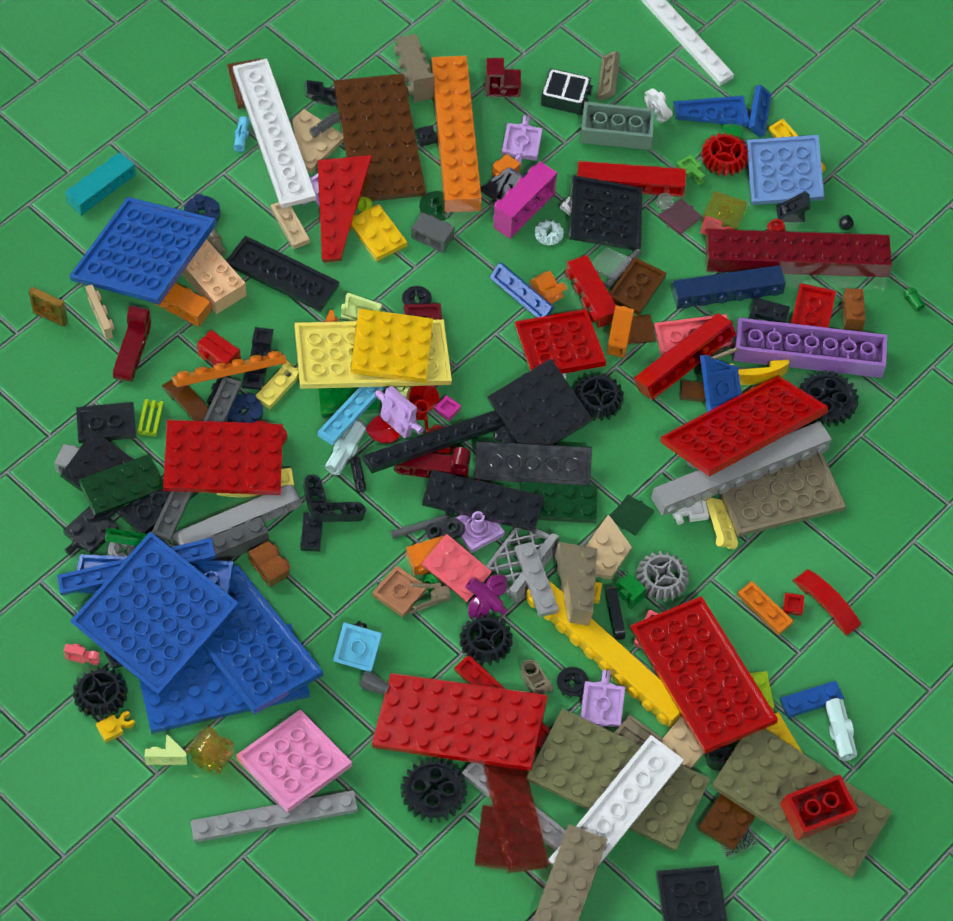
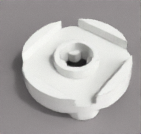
[644,89,673,123]

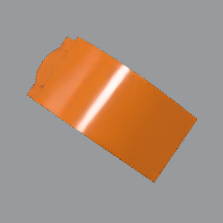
[529,271,567,304]

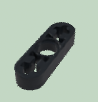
[605,587,625,640]

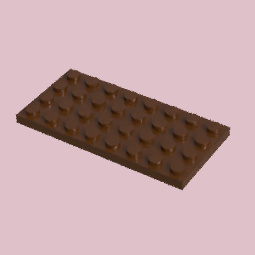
[334,74,426,201]

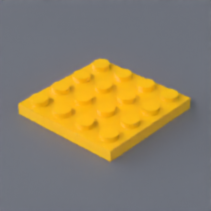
[350,309,433,383]

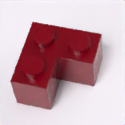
[485,57,521,97]

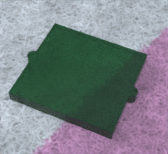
[610,494,655,536]

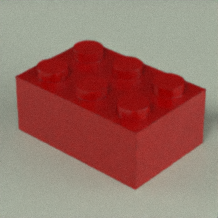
[780,775,859,840]

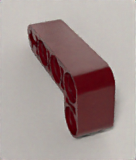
[113,306,151,382]
[393,447,471,478]

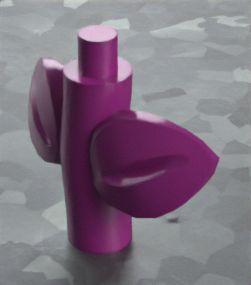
[465,575,508,621]

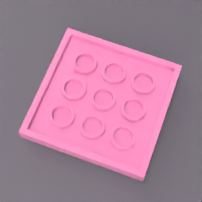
[236,709,352,813]

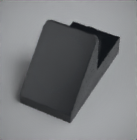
[777,191,811,222]

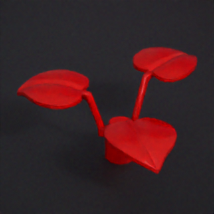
[366,385,453,454]

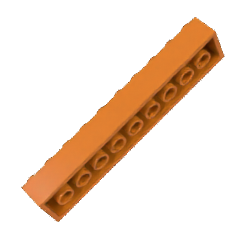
[431,56,481,212]

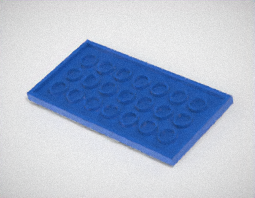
[203,565,323,715]
[139,624,310,734]

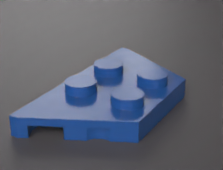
[700,355,741,412]

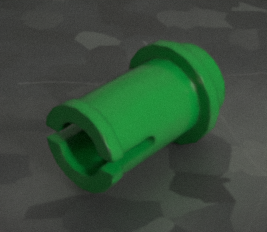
[904,287,926,311]

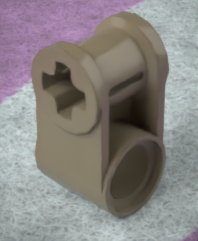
[520,659,553,694]

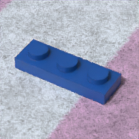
[749,85,772,137]
[780,681,844,718]

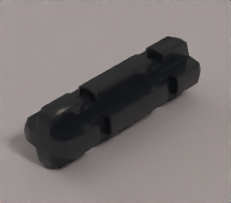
[350,457,366,493]

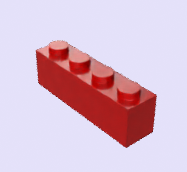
[565,255,616,328]

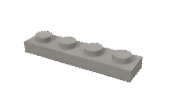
[515,541,559,618]

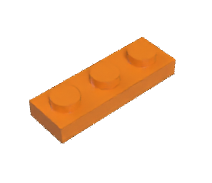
[737,581,793,636]

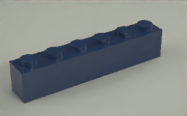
[672,265,786,309]

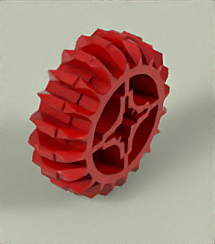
[701,132,749,177]

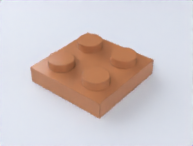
[372,565,427,618]

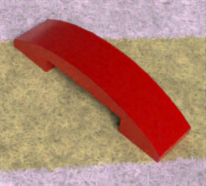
[793,569,861,636]

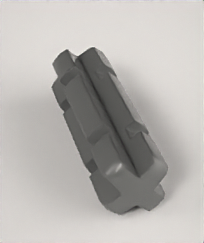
[309,112,340,138]

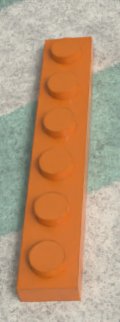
[172,351,287,387]

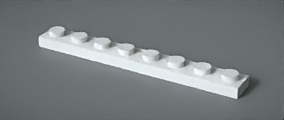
[641,0,734,86]

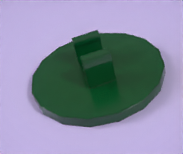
[419,191,453,220]

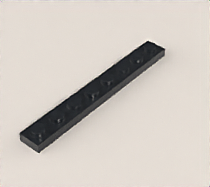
[363,410,505,473]

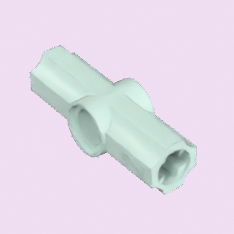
[325,421,366,476]
[825,698,857,761]

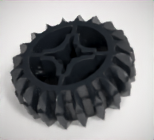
[574,373,624,422]
[459,614,513,666]
[72,666,128,720]

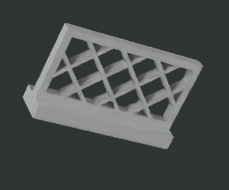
[483,527,560,604]

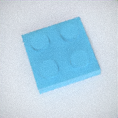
[333,622,383,672]

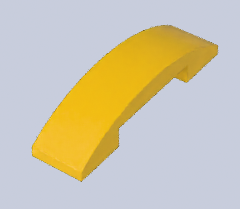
[731,359,789,385]

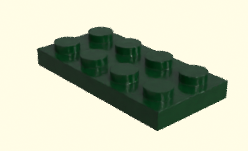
[79,454,163,516]
[520,482,598,523]

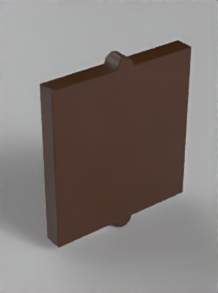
[629,314,656,345]

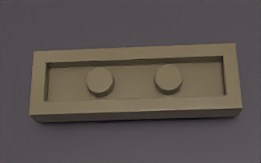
[597,50,620,101]

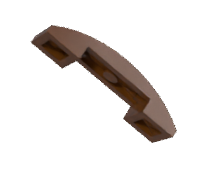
[162,379,208,421]

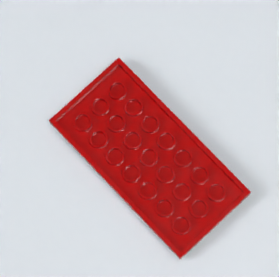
[660,375,828,477]
[631,596,778,754]
[372,673,548,771]

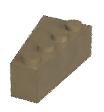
[394,34,434,103]
[554,542,597,626]

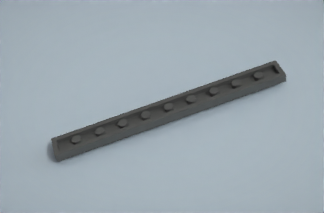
[152,377,242,543]

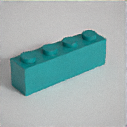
[65,152,136,216]

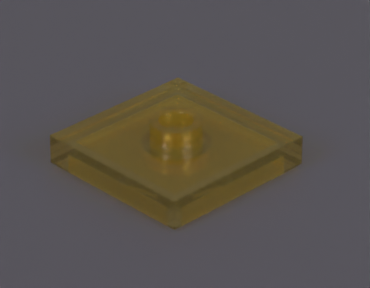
[702,191,748,230]

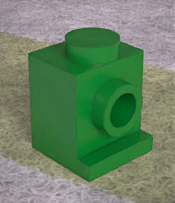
[615,573,647,609]

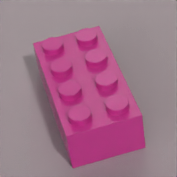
[493,162,557,239]

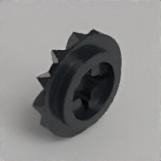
[402,286,432,305]
[557,667,589,698]

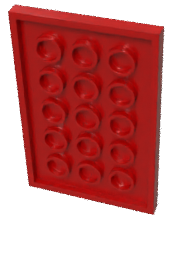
[163,420,283,495]

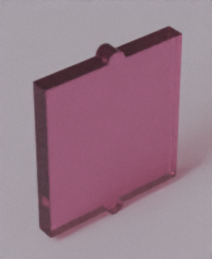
[659,198,702,235]

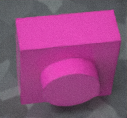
[435,395,461,422]

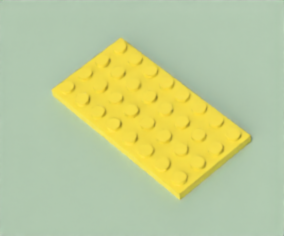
[294,320,452,389]

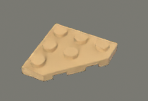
[293,109,343,173]

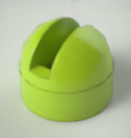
[357,197,373,212]

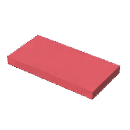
[654,314,734,356]

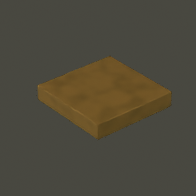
[28,287,68,327]

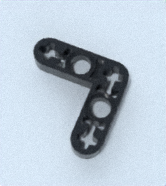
[303,475,366,522]

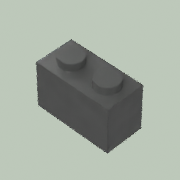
[412,212,454,253]

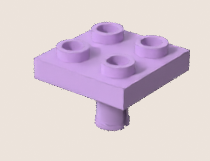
[452,511,505,553]

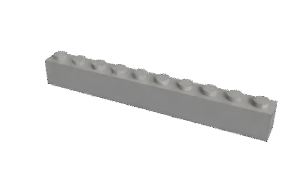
[651,421,832,516]

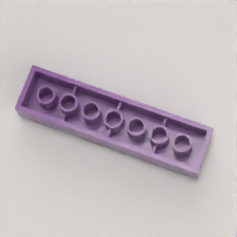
[733,318,887,378]

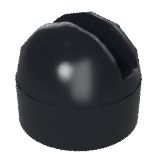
[839,215,854,230]

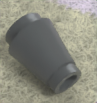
[359,671,390,695]

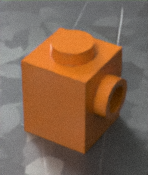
[492,154,520,178]

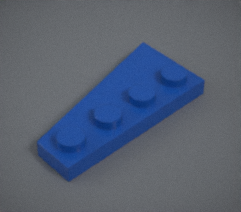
[674,96,750,127]

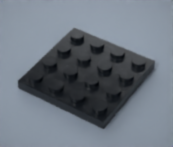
[569,175,642,251]
[487,359,593,445]

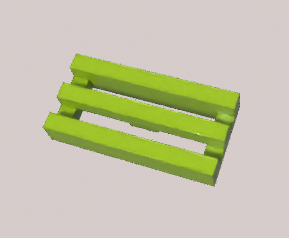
[137,399,164,437]

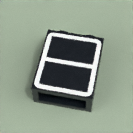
[541,68,593,115]

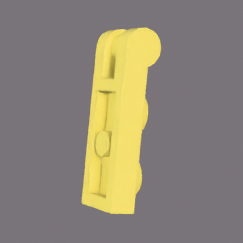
[256,361,299,409]
[706,497,738,550]

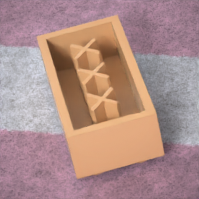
[182,239,247,314]

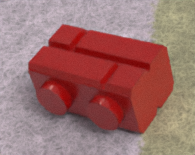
[197,330,241,365]

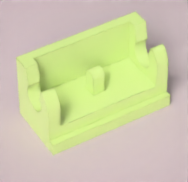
[341,293,382,321]

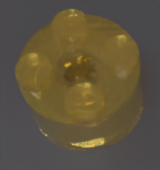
[186,727,234,775]

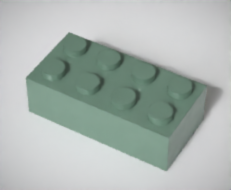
[580,102,655,150]

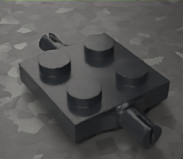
[63,506,119,555]

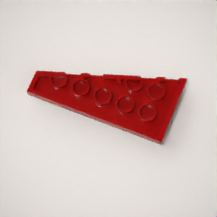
[318,155,372,263]

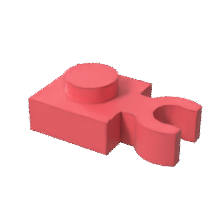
[64,644,100,665]

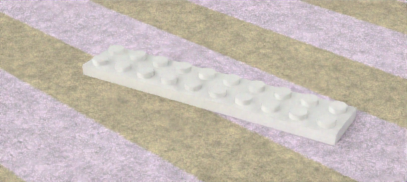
[233,59,316,208]

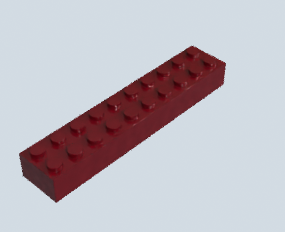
[705,229,892,277]

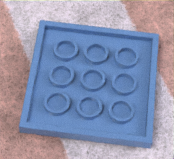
[747,135,824,205]

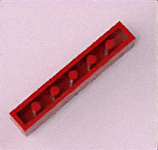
[577,161,686,197]
[634,313,736,400]

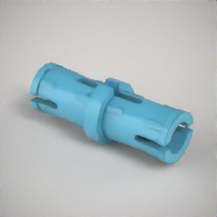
[233,116,250,152]

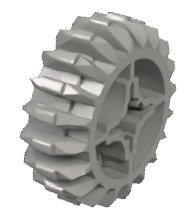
[636,551,689,602]

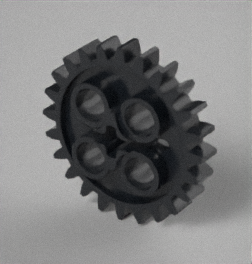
[799,370,859,427]
[401,758,467,823]

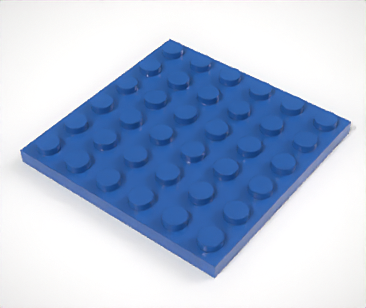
[69,197,217,304]
[70,532,240,696]

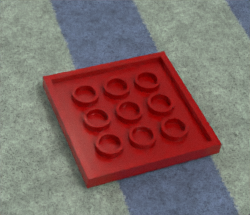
[515,309,606,374]

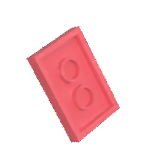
[421,534,492,602]

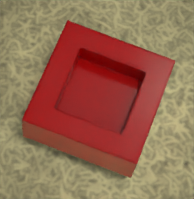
[783,593,805,616]

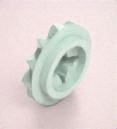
[535,220,564,245]

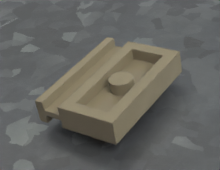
[614,715,662,746]

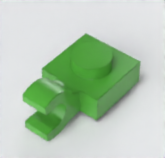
[676,154,705,186]

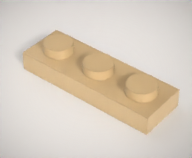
[270,202,310,250]
[85,284,115,340]

